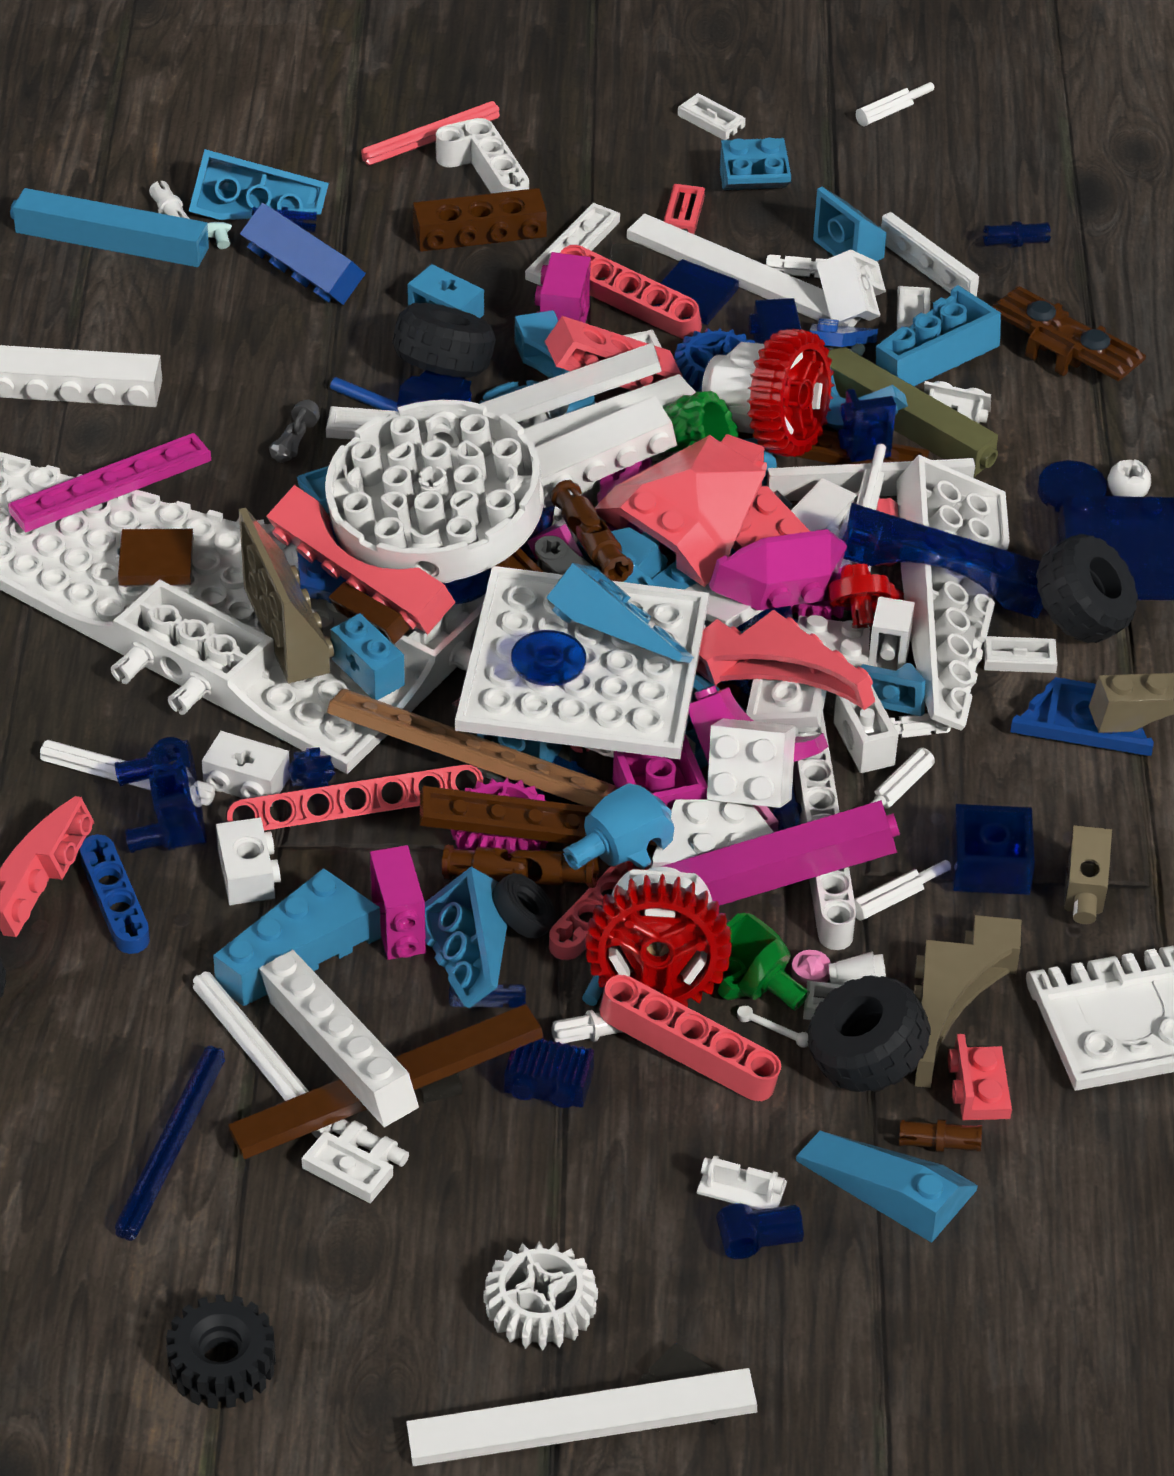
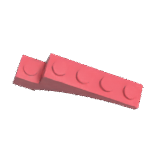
[696,610,875,710]

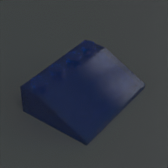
[1058,495,1174,600]

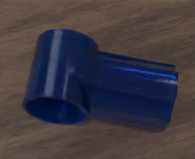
[716,1203,804,1259]

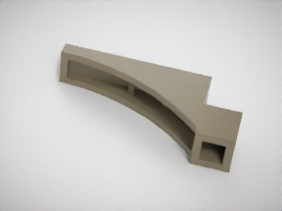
[914,915,1022,1088]

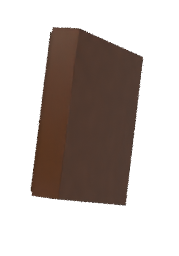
[118,528,194,586]

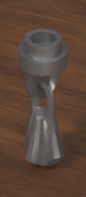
[269,400,320,463]

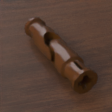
[550,480,634,582]
[442,845,599,888]

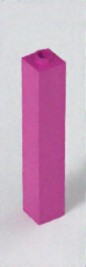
[661,800,900,906]

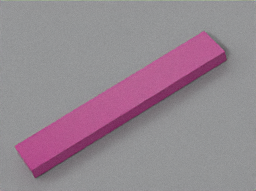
[8,433,211,533]

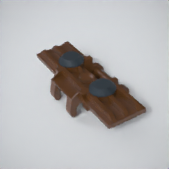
[991,286,1146,382]

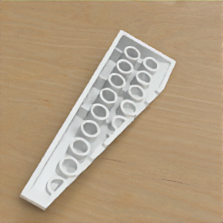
[896,455,1010,731]

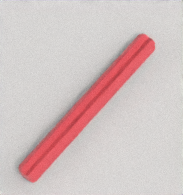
[361,101,500,166]

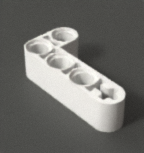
[436,118,529,193]

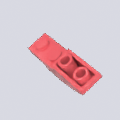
[0,796,94,937]

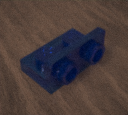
[838,389,896,462]

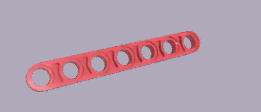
[226,765,483,831]

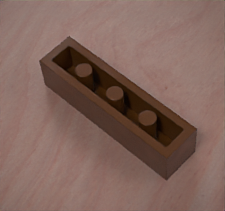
[329,582,409,644]

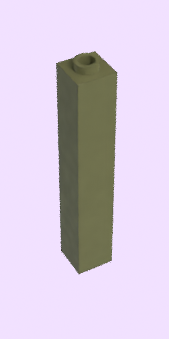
[827,346,998,477]

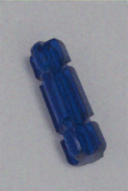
[449,984,526,1008]

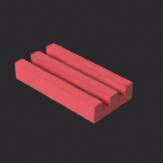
[664,184,705,234]

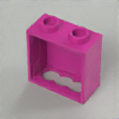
[370,845,426,960]

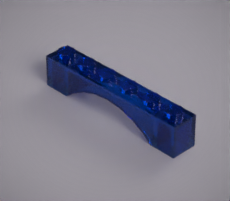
[838,503,1043,618]

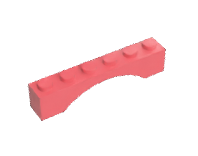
[266,485,456,635]

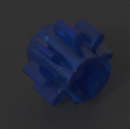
[288,747,335,790]

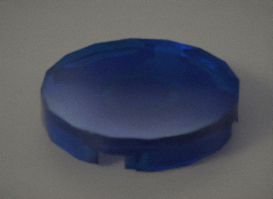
[1037,460,1107,516]

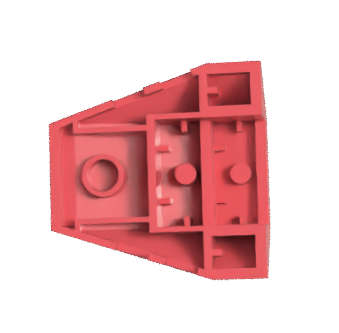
[595,435,765,587]

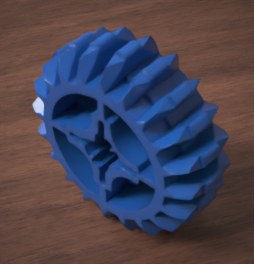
[674,328,755,393]

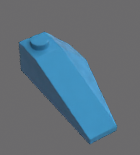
[188,149,329,220]
[425,867,507,1009]

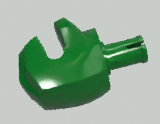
[717,913,810,1011]

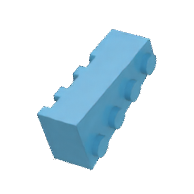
[876,285,1001,386]
[213,868,381,1006]

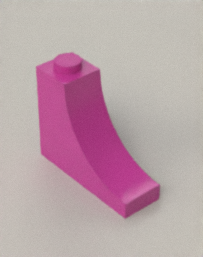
[689,685,828,765]

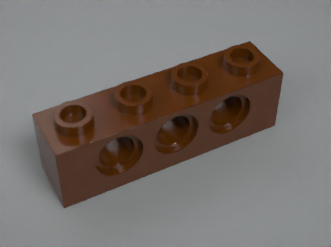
[413,188,547,252]

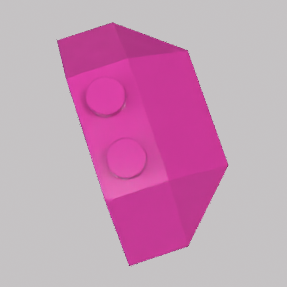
[709,529,847,610]

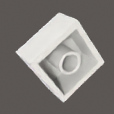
[707,718,796,808]

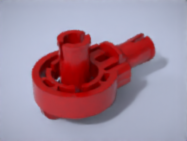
[828,564,904,629]

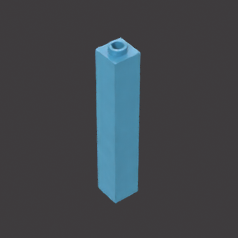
[10,188,209,267]

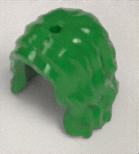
[664,391,738,456]

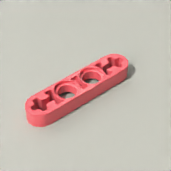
[549,861,649,960]

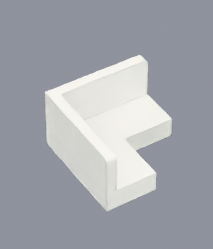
[816,249,886,324]

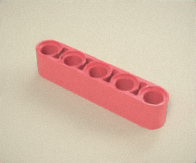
[560,245,702,339]
[599,975,781,1101]

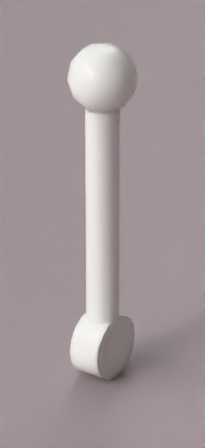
[737,1005,808,1048]

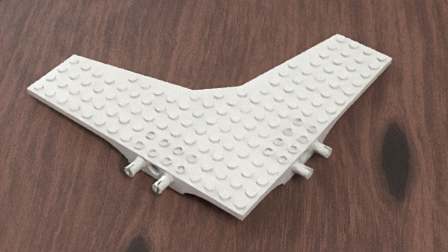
[0,402,669,774]

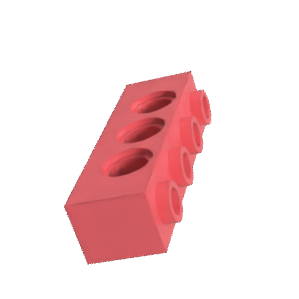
[545,316,682,390]

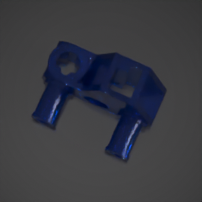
[115,737,207,853]

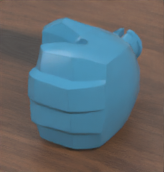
[563,783,675,870]

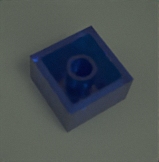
[952,804,1035,895]

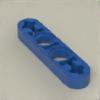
[80,834,150,954]

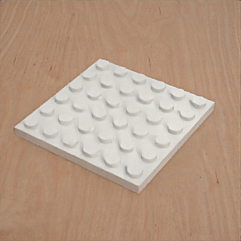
[455,566,709,759]

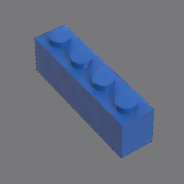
[240,202,366,305]

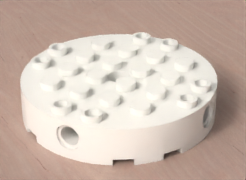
[325,400,544,583]

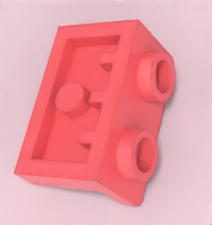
[947,1034,1012,1120]

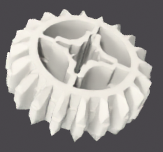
[484,1241,598,1351]

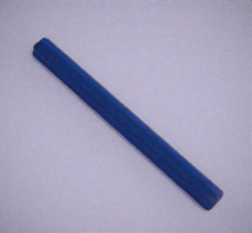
[115,1045,225,1241]

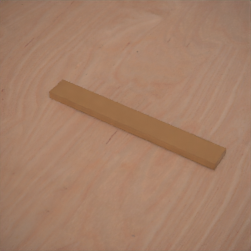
[327,688,618,807]

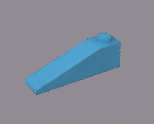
[546,563,694,663]
[796,1131,978,1243]

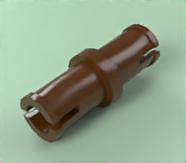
[899,1119,982,1152]

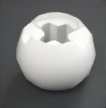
[1107,459,1151,502]

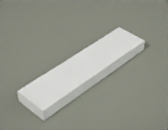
[525,203,620,286]
[881,212,979,297]

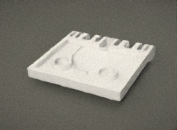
[1026,945,1174,1091]

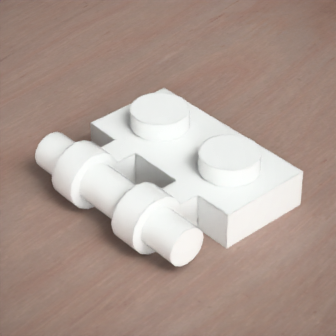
[302,1119,409,1204]

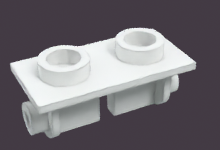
[924,381,991,423]
[697,1155,787,1215]

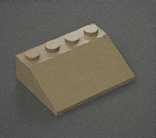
[239,507,334,684]

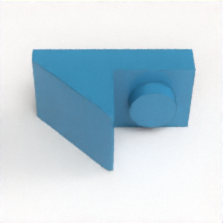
[860,663,925,716]

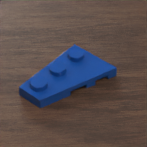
[810,318,878,347]

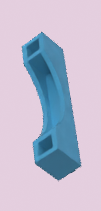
[514,310,595,414]

